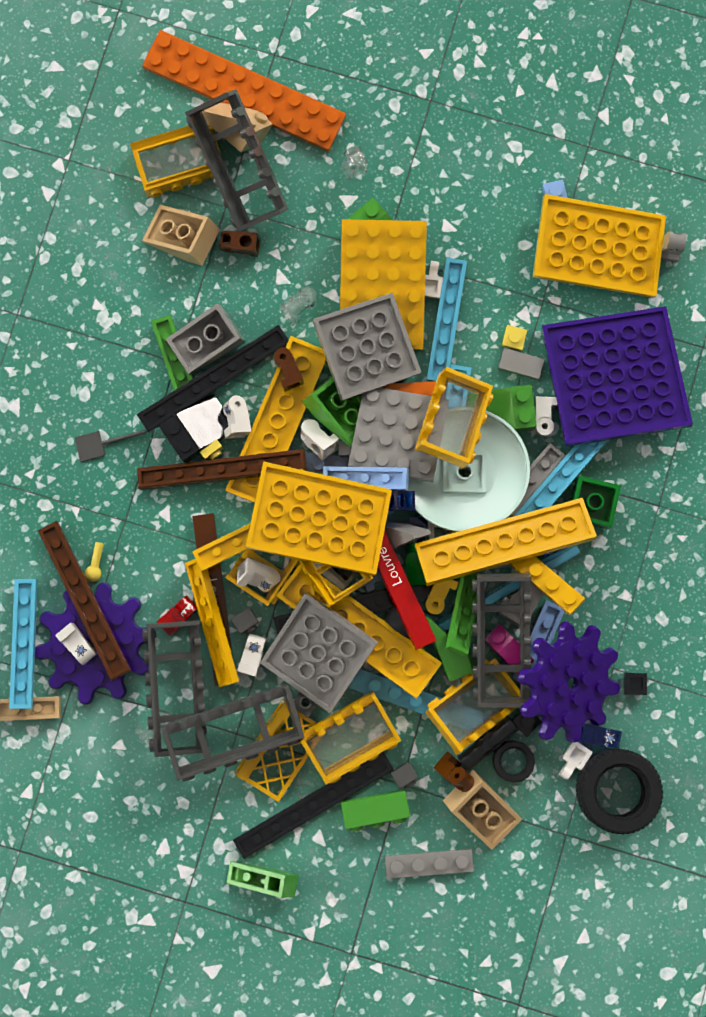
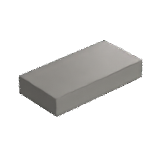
[498,348,545,380]

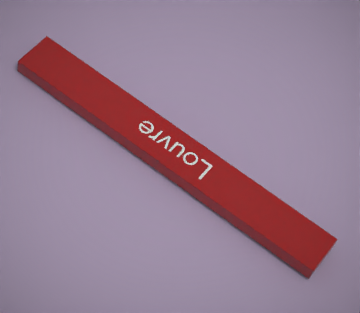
[377,530,437,650]

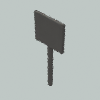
[75,430,147,462]

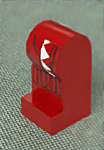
[157,595,198,636]

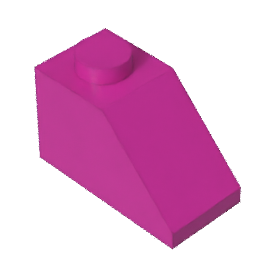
[485,624,534,674]

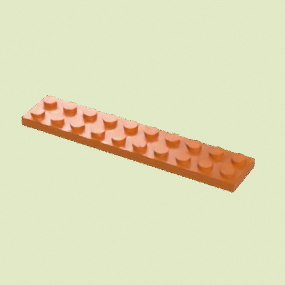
[142,30,346,152]

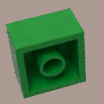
[570,476,621,530]

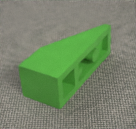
[426,616,474,682]
[226,861,299,898]

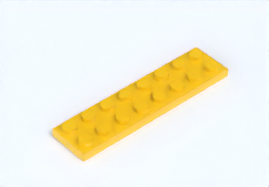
[225,336,327,503]
[415,498,597,586]
[276,563,442,699]

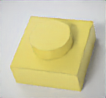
[501,325,527,352]
[200,439,223,460]

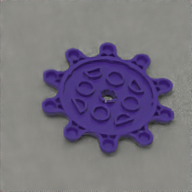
[35,582,156,705]
[518,621,620,743]

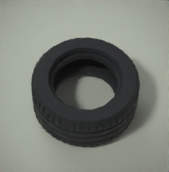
[576,748,663,835]

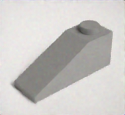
[385,520,431,551]

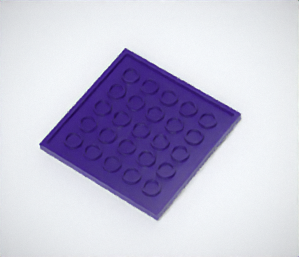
[541,306,693,447]

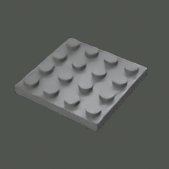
[312,293,422,401]
[348,388,448,483]
[260,592,378,713]

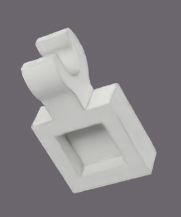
[425,261,443,299]
[558,742,593,780]

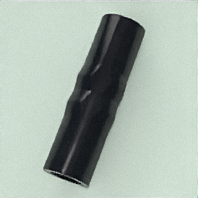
[457,715,519,771]

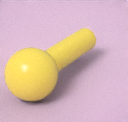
[84,542,104,582]

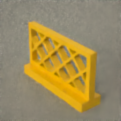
[234,700,322,802]

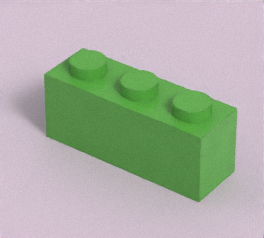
[341,789,410,832]

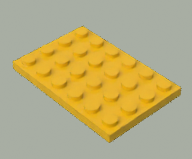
[533,194,666,298]
[340,219,427,349]
[245,462,392,576]

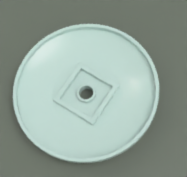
[404,407,530,532]

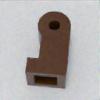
[219,231,261,257]
[274,348,304,392]
[433,751,474,792]

